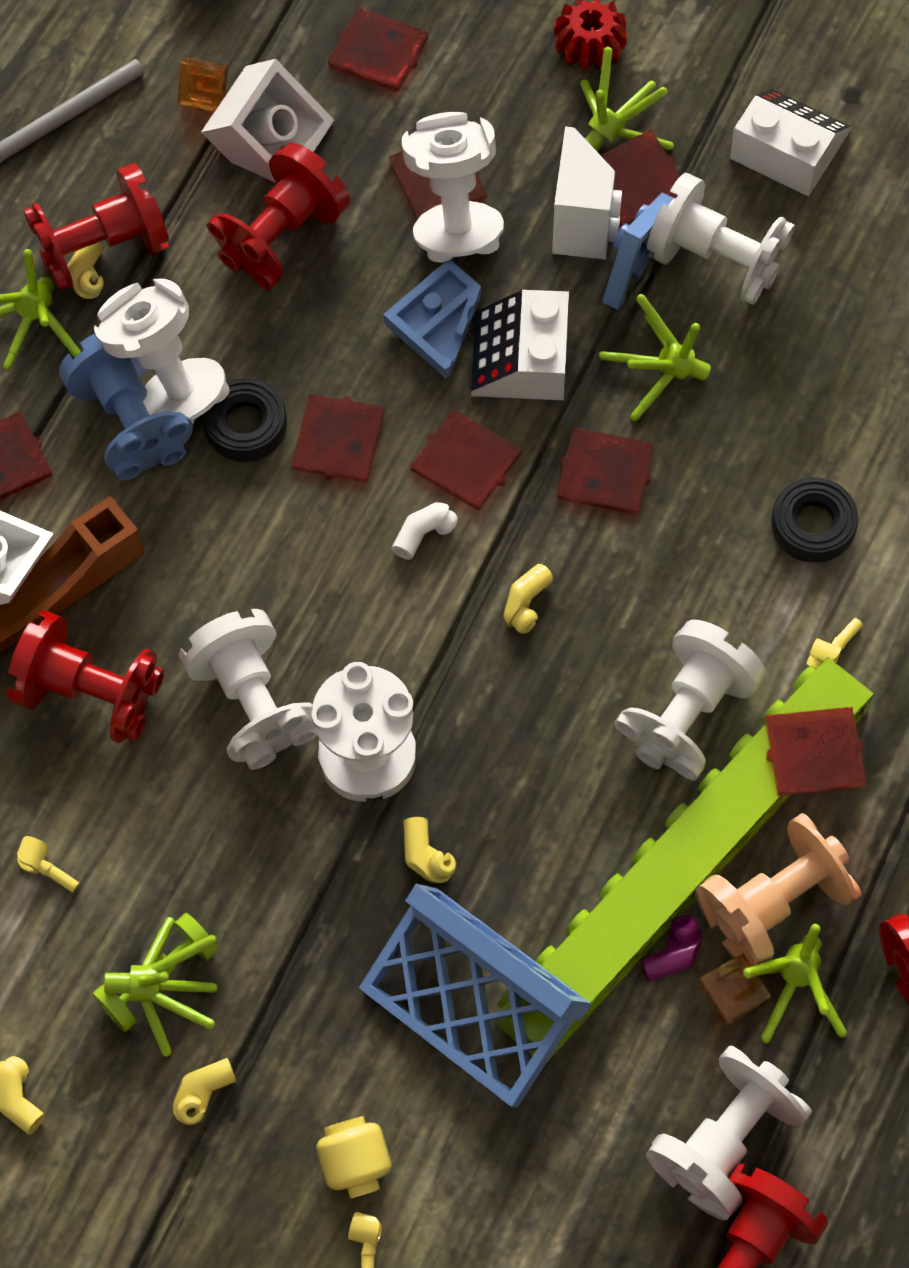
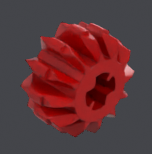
[554,0,628,72]

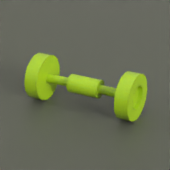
[92,913,219,1032]

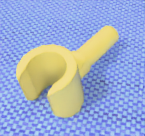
[806,618,863,669]
[17,836,80,893]
[348,1212,382,1268]

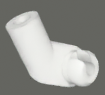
[391,502,458,560]

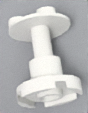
[402,112,504,262]
[647,173,795,305]
[94,279,229,425]
[179,609,317,770]
[614,620,766,781]
[312,662,416,802]
[646,1046,812,1220]

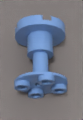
[59,334,193,481]

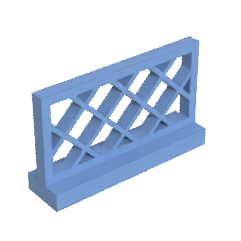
[359,884,592,1107]

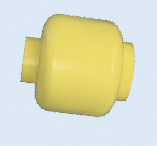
[316,1116,392,1198]

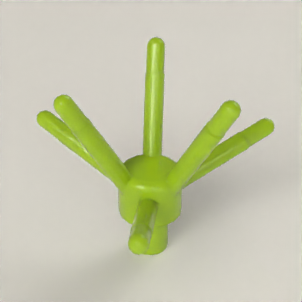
[580,47,674,152]
[0,249,81,371]
[599,294,711,422]
[104,917,217,1057]
[719,924,847,1044]

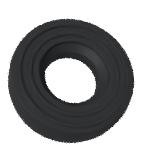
[202,378,287,461]
[771,477,858,563]

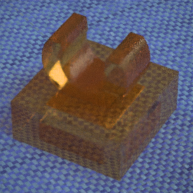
[178,56,228,112]
[698,953,771,1027]

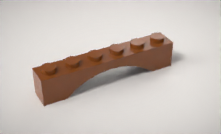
[0,496,145,654]

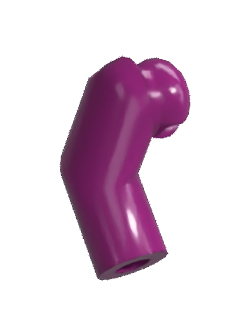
[640,915,702,982]

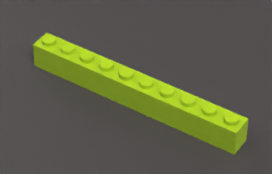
[497,657,874,1062]

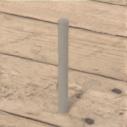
[0,59,145,163]

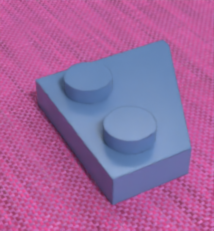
[602,192,674,310]
[383,260,481,379]

